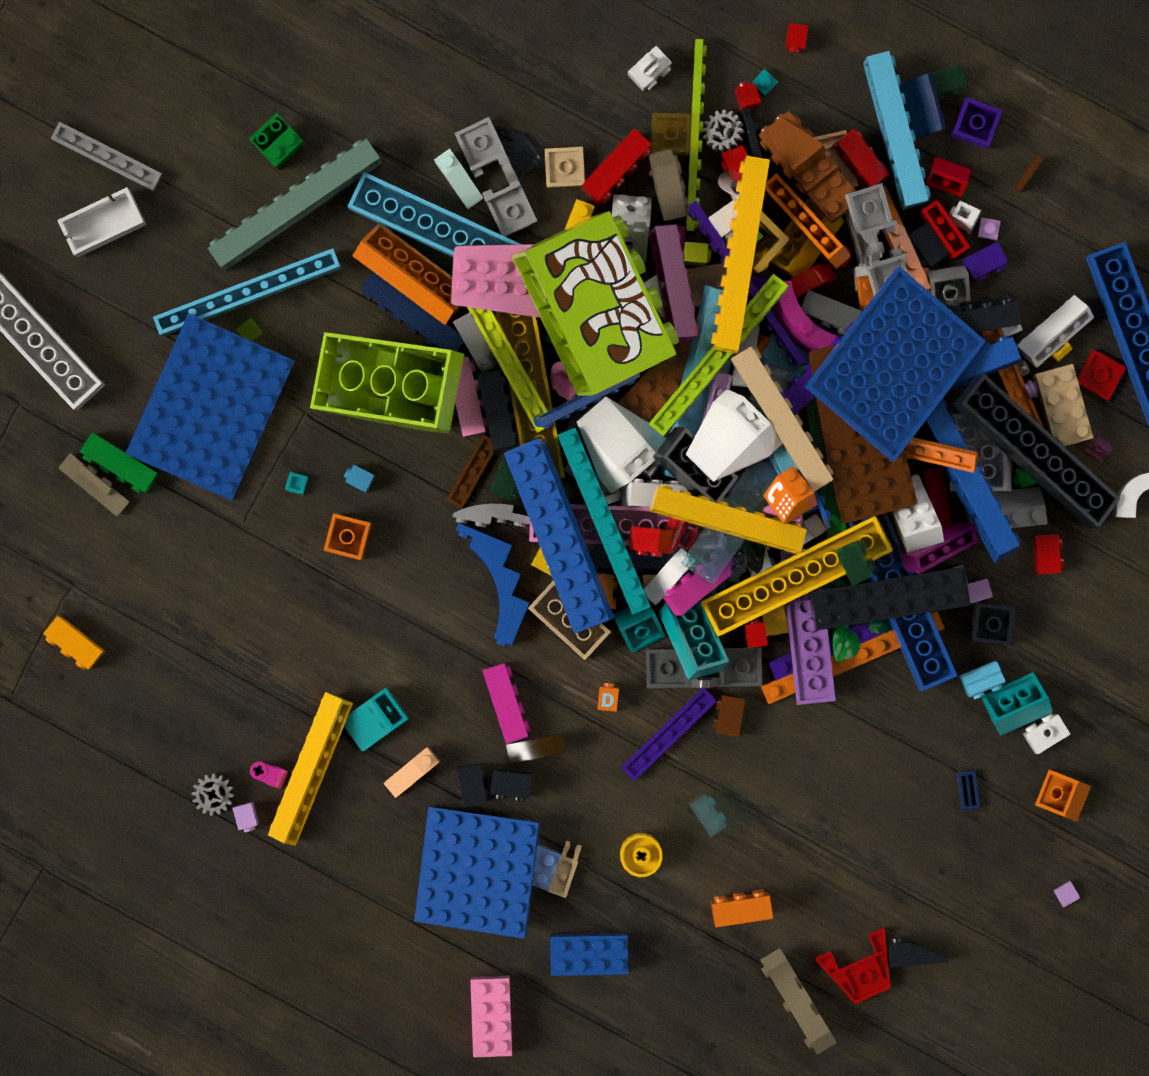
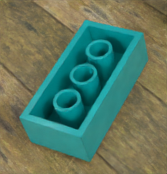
[658,599,729,680]

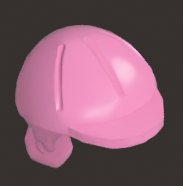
[550,362,577,415]

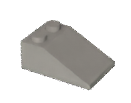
[927,265,971,306]

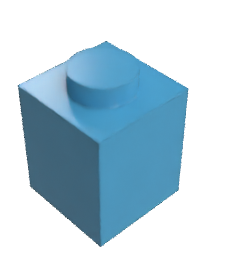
[344,465,375,493]

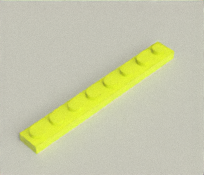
[467,307,548,433]

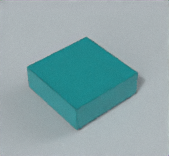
[285,472,309,495]

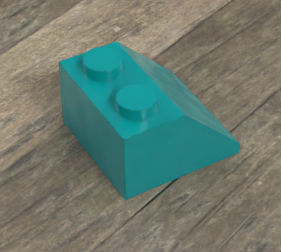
[614,607,666,654]

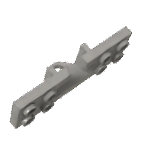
[454,117,538,237]
[845,184,908,296]

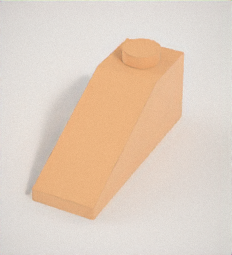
[384,746,440,798]

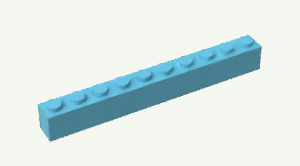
[153,248,342,337]

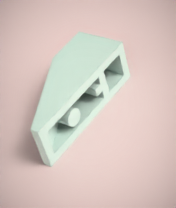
[434,149,484,209]

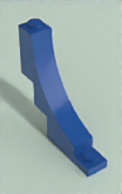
[456,523,529,647]

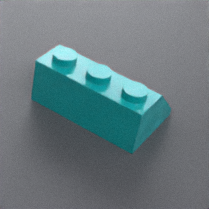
[981,673,1053,736]

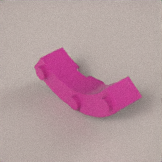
[772,281,842,353]

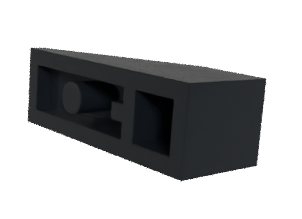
[887,937,948,967]

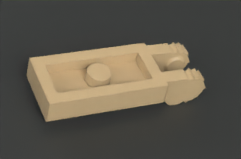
[548,841,582,898]

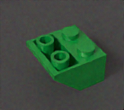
[249,113,305,170]

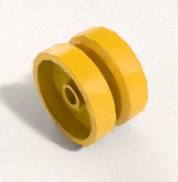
[620,833,662,877]

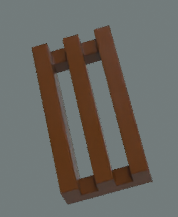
[1013,156,1043,192]

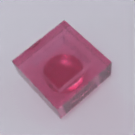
[1086,435,1114,462]

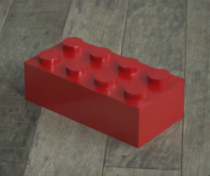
[582,128,651,206]

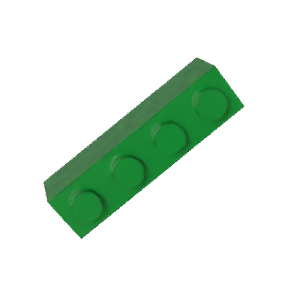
[80,433,159,494]

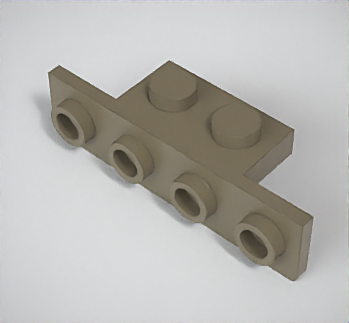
[59,453,129,516]

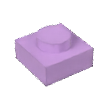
[977,218,1001,241]

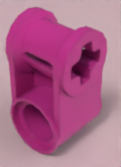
[250,761,288,789]

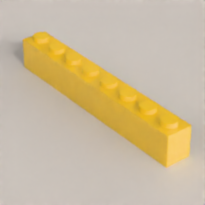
[649,485,807,554]
[268,692,353,846]

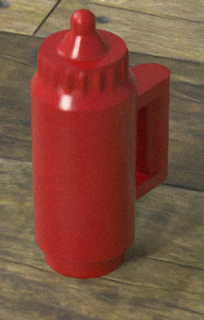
[665,517,700,553]

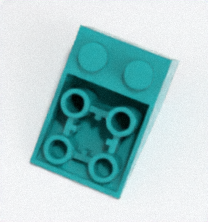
[344,687,409,752]

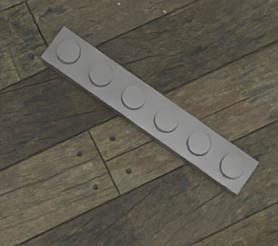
[51,122,163,191]

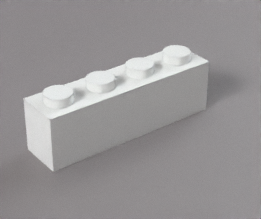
[1017,295,1094,368]

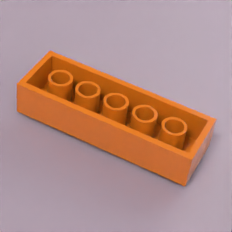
[353,222,462,325]

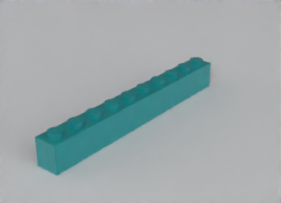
[557,428,651,615]

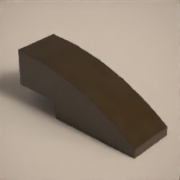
[506,733,566,764]

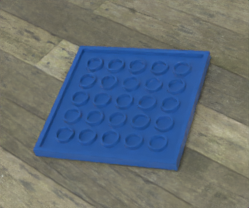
[414,807,540,939]

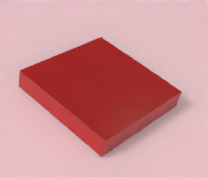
[1077,349,1127,401]

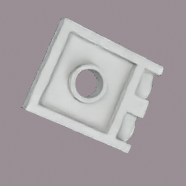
[612,195,652,263]

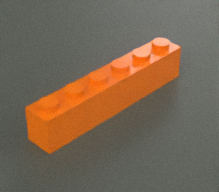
[765,173,851,269]

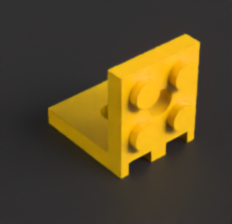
[752,211,789,273]

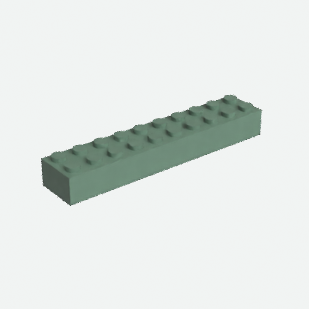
[207,139,382,271]

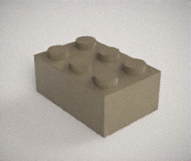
[648,149,689,221]

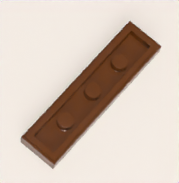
[446,434,494,509]

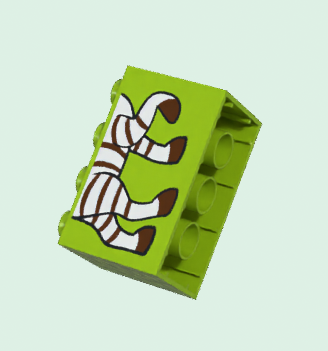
[512,211,679,396]

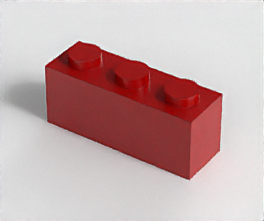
[831,129,889,189]
[919,199,970,260]

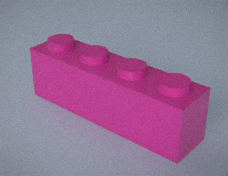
[662,549,733,615]
[482,663,531,744]

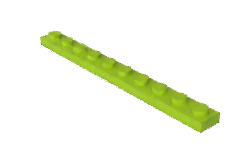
[686,39,707,233]
[649,274,789,437]

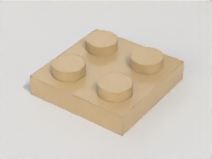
[545,147,585,188]

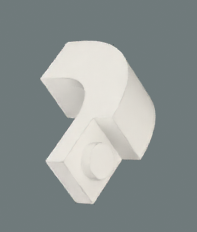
[1113,473,1149,518]

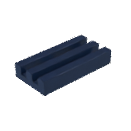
[956,770,981,811]

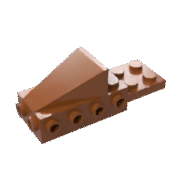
[759,111,856,224]

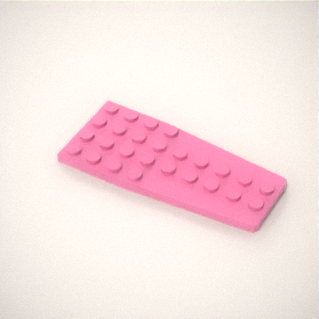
[451,245,540,318]

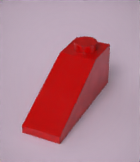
[720,145,766,198]

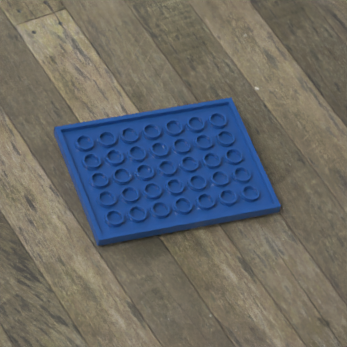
[804,266,986,462]
[126,313,294,501]

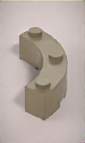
[761,948,837,1055]

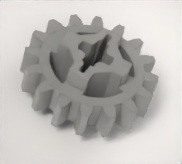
[703,110,745,152]
[192,773,234,816]

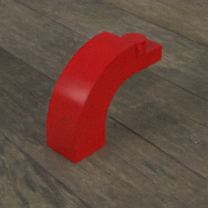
[789,263,838,302]

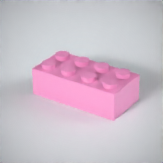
[471,975,512,1057]

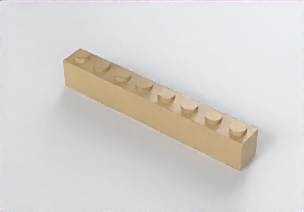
[730,346,834,492]

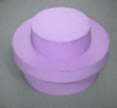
[1024,380,1039,399]

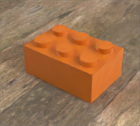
[710,889,773,927]

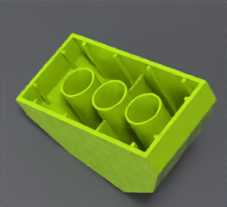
[310,332,464,433]

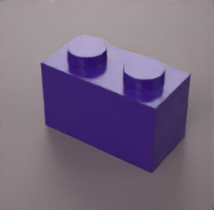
[961,242,1008,282]

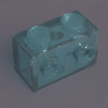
[689,793,727,837]

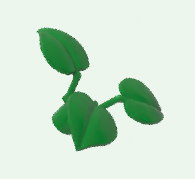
[822,578,891,662]

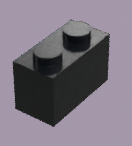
[908,222,950,268]

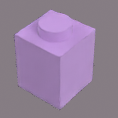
[233,802,259,832]

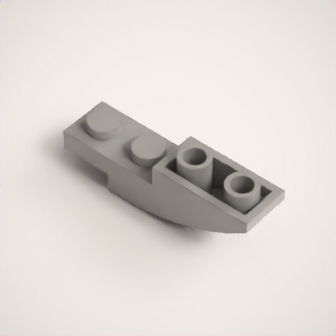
[452,504,530,528]

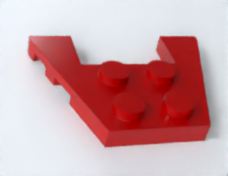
[815,927,890,1004]

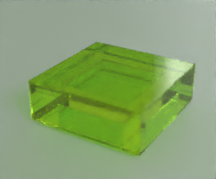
[236,318,263,342]

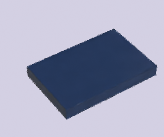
[899,73,946,139]

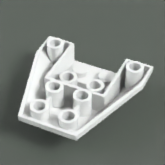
[686,389,782,482]
[577,397,666,493]

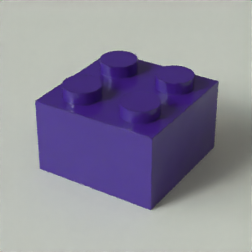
[950,97,1002,150]

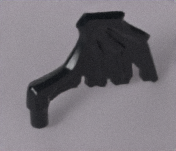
[498,126,546,189]

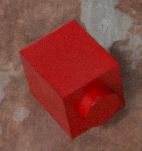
[785,23,808,54]

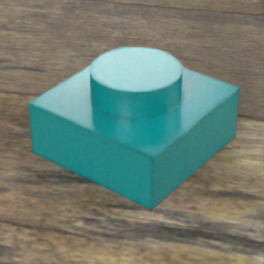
[751,69,778,97]

